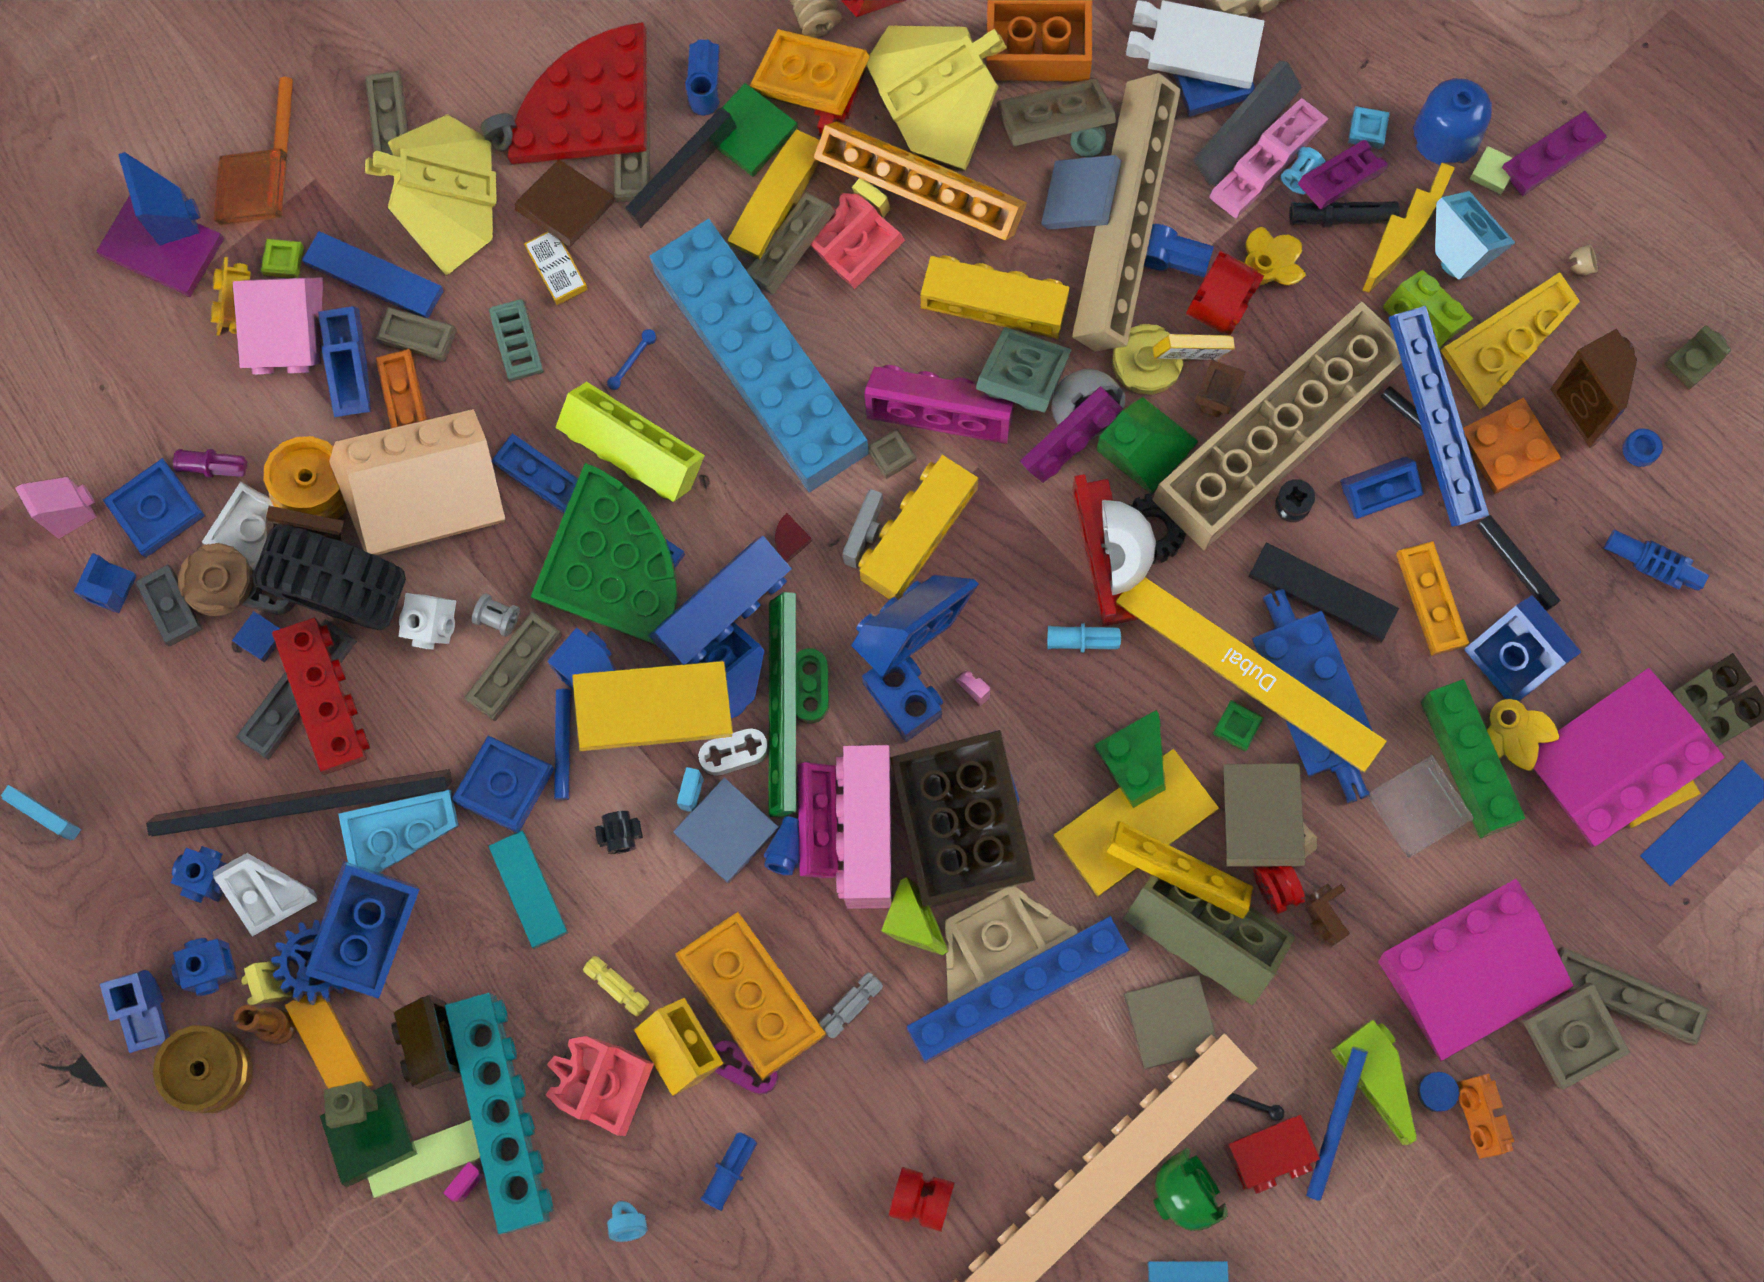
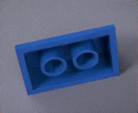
[851,575,979,677]

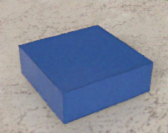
[232,611,281,663]

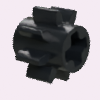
[594,811,643,854]

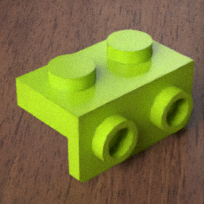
[1383,270,1473,350]

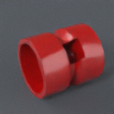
[888,1167,955,1232]

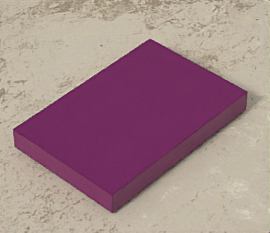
[96,195,225,297]

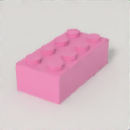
[836,745,892,909]

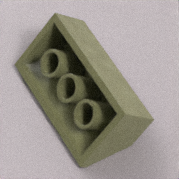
[1123,875,1296,1006]

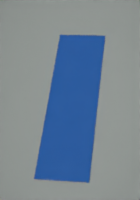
[1640,760,1764,886]

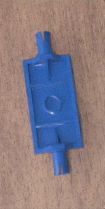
[1252,589,1372,803]

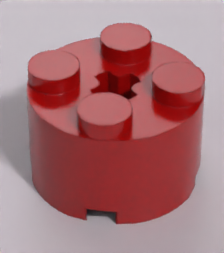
[1185,250,1264,335]

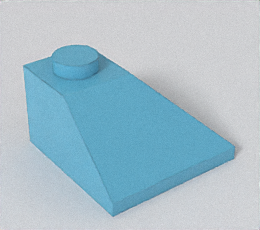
[1435,191,1515,280]

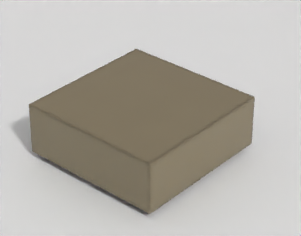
[868,429,917,479]

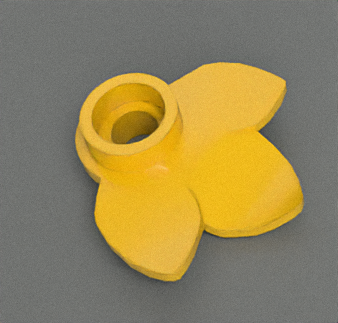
[1244,227,1306,285]
[1487,699,1559,771]

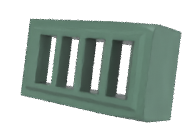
[489,299,544,382]

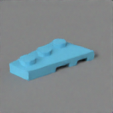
[338,790,459,873]

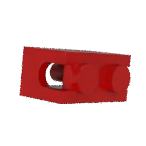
[1224,1114,1320,1194]

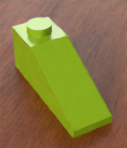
[1330,1020,1417,1146]

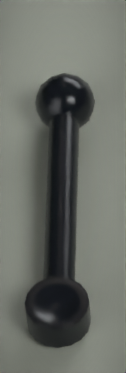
[1226,1093,1285,1121]

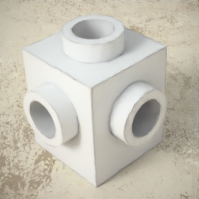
[398,593,456,649]

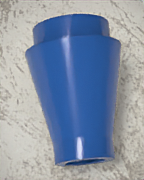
[763,816,800,875]

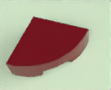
[775,513,812,563]

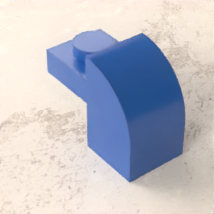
[100,970,169,1053]

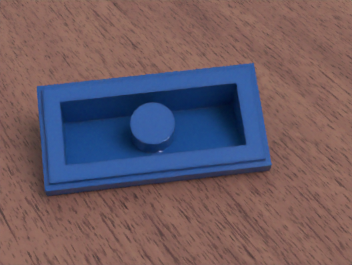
[1340,457,1424,519]

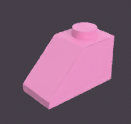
[15,477,97,539]

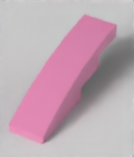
[1209,98,1329,219]

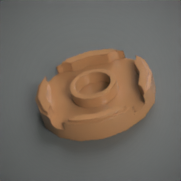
[178,543,253,616]

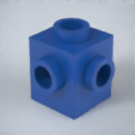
[171,846,227,903]
[172,938,238,996]

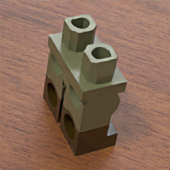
[1671,653,1764,747]

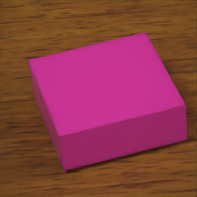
[443,1162,484,1202]

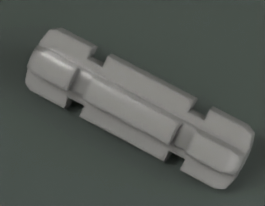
[819,972,883,1039]

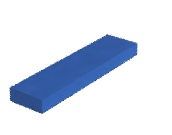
[302,231,444,318]

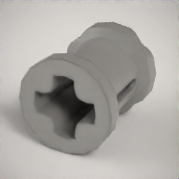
[472,593,520,637]

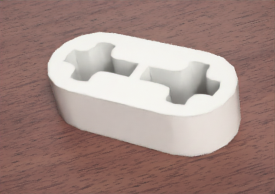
[698,728,769,776]

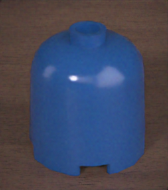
[1413,78,1492,165]

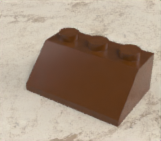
[1550,329,1637,448]

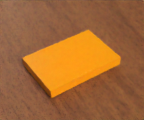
[749,29,870,115]

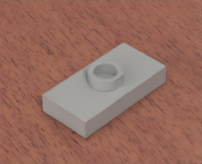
[842,489,883,569]

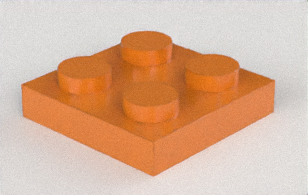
[1463,397,1561,494]

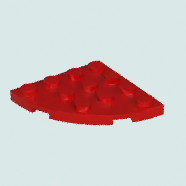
[508,22,647,164]

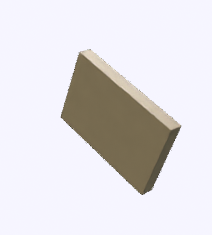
[997,78,1116,146]
[1223,763,1305,866]

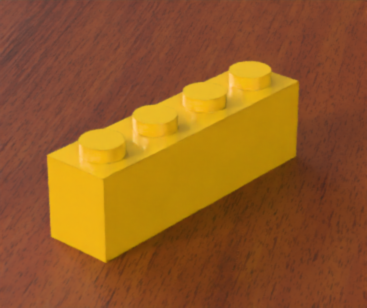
[920,255,1070,339]
[858,455,978,600]

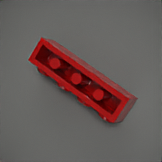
[272,617,371,775]

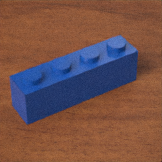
[648,536,792,665]

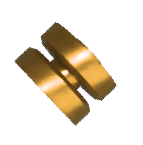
[153,1025,253,1114]

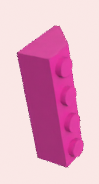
[864,365,1015,444]

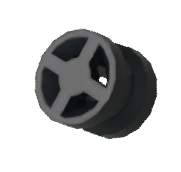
[1275,479,1315,522]

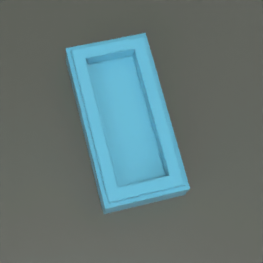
[1,785,81,841]

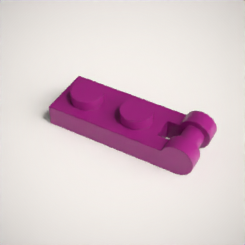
[1298,139,1389,209]

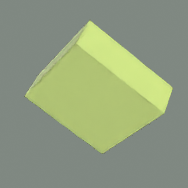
[1470,146,1512,195]

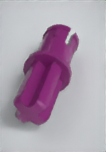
[173,449,248,478]

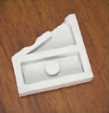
[213,853,318,937]

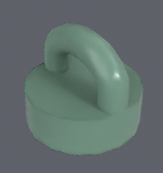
[1070,126,1107,158]

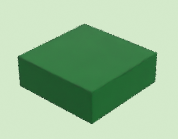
[1212,700,1264,752]

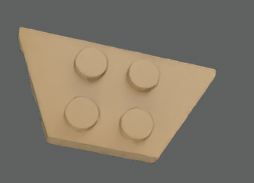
[945,886,1079,1003]

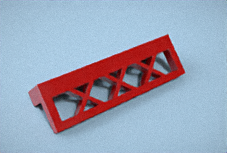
[1072,474,1139,627]

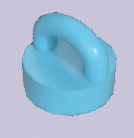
[607,1201,648,1242]

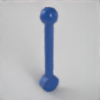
[607,329,656,390]

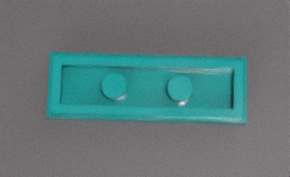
[488,830,569,949]

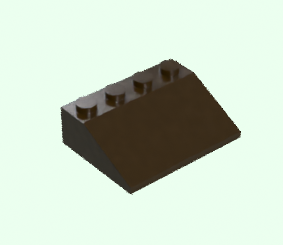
[890,730,1035,907]

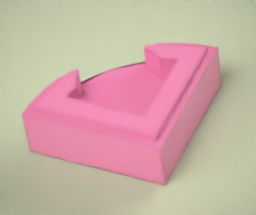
[955,670,990,706]

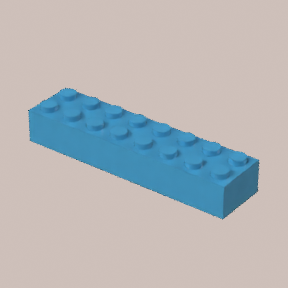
[649,219,869,493]

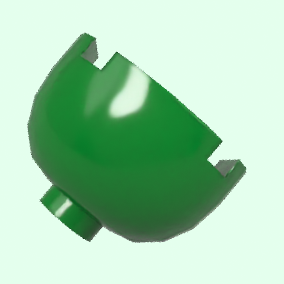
[1153,1148,1228,1231]

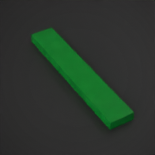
[768,592,796,818]

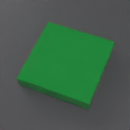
[717,83,798,177]

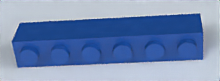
[907,916,1129,1064]

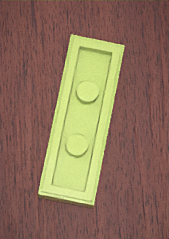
[368,1120,481,1198]

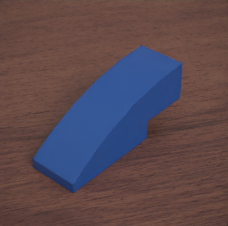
[318,306,371,418]

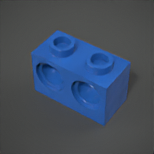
[862,657,943,742]

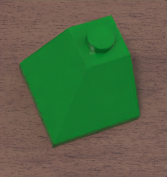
[1096,397,1198,495]

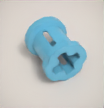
[1281,147,1326,194]

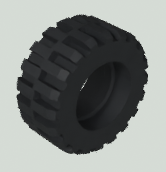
[253,524,406,630]

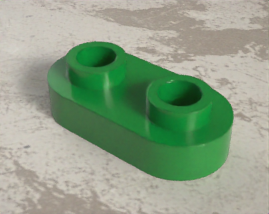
[796,648,829,723]

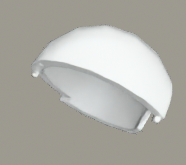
[1101,500,1156,595]

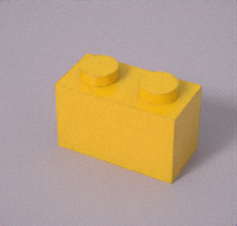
[634,998,724,1096]

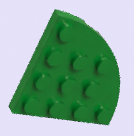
[531,463,678,646]

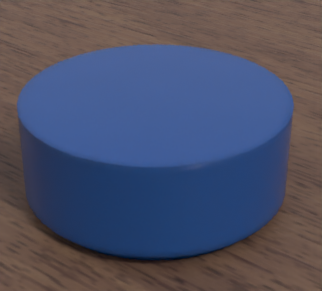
[1622,428,1663,467]
[1417,1072,1459,1112]

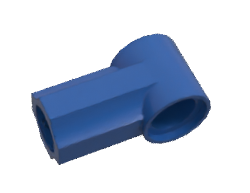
[685,40,720,116]
[1144,224,1214,278]

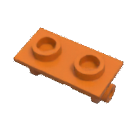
[1456,1074,1515,1159]

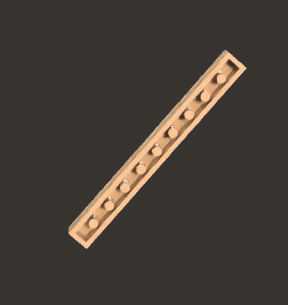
[952,1033,1257,1282]

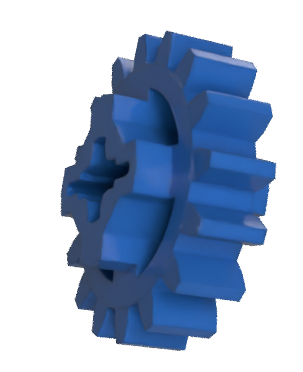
[271,920,344,1005]

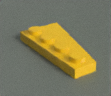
[1440,272,1580,410]

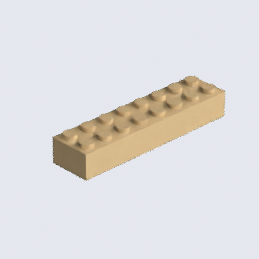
[1152,302,1403,551]

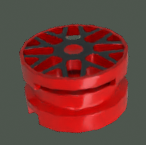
[1253,866,1306,916]

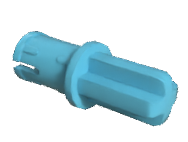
[1047,623,1121,653]

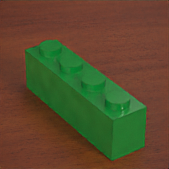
[1420,679,1526,839]

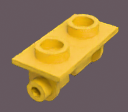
[211,257,251,336]

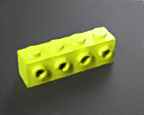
[555,382,705,502]

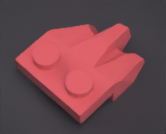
[811,193,905,289]
[545,1036,654,1136]

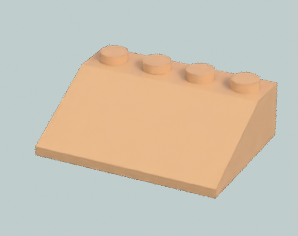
[329,409,505,555]

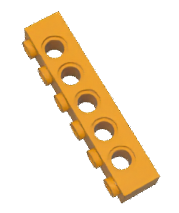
[814,122,1027,241]

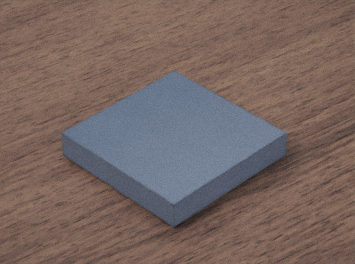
[1041,155,1121,230]
[673,777,779,884]

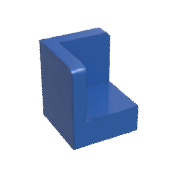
[74,553,136,613]

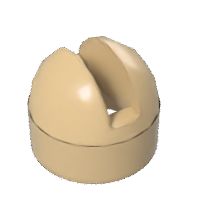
[1569,244,1598,275]

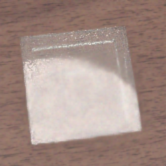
[1368,755,1474,859]

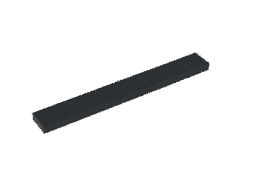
[146,769,452,837]

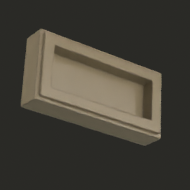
[376,307,457,362]

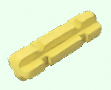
[583,956,649,1017]

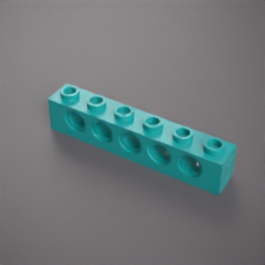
[445,992,554,1234]

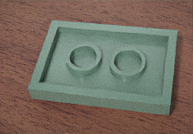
[976,327,1072,413]

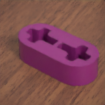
[714,1041,778,1095]

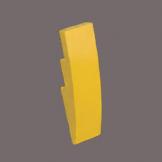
[727,129,820,260]
[1363,163,1455,292]

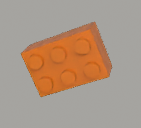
[986,0,1092,81]

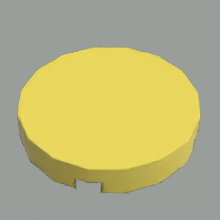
[1112,324,1183,395]

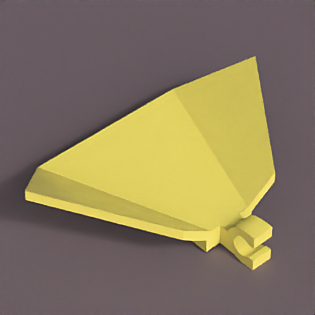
[866,26,1007,171]
[365,114,496,276]

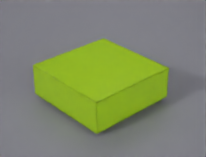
[261,239,304,278]

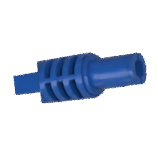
[1604,529,1709,591]

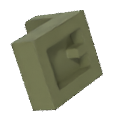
[1664,325,1731,389]
[324,1081,378,1128]

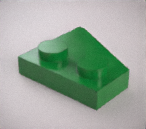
[1094,710,1166,808]

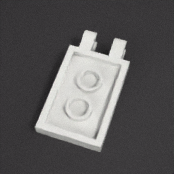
[1125,0,1265,89]

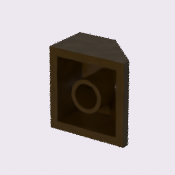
[391,995,461,1089]

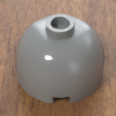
[1051,368,1125,438]

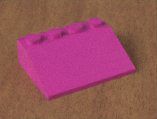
[1533,668,1725,847]
[1378,879,1574,1062]

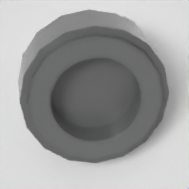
[480,113,517,151]

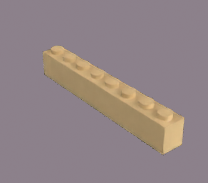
[1072,73,1181,351]

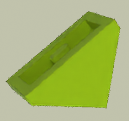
[881,877,949,955]

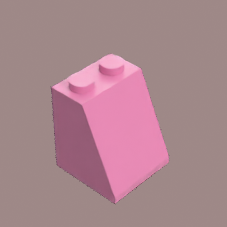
[233,277,323,374]

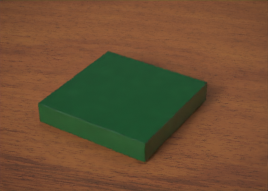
[320,1083,418,1188]

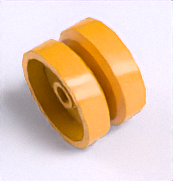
[263,436,347,519]

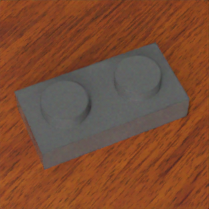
[135,565,202,646]

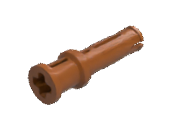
[234,1005,296,1045]

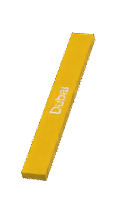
[1116,577,1387,774]

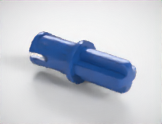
[700,1132,757,1211]

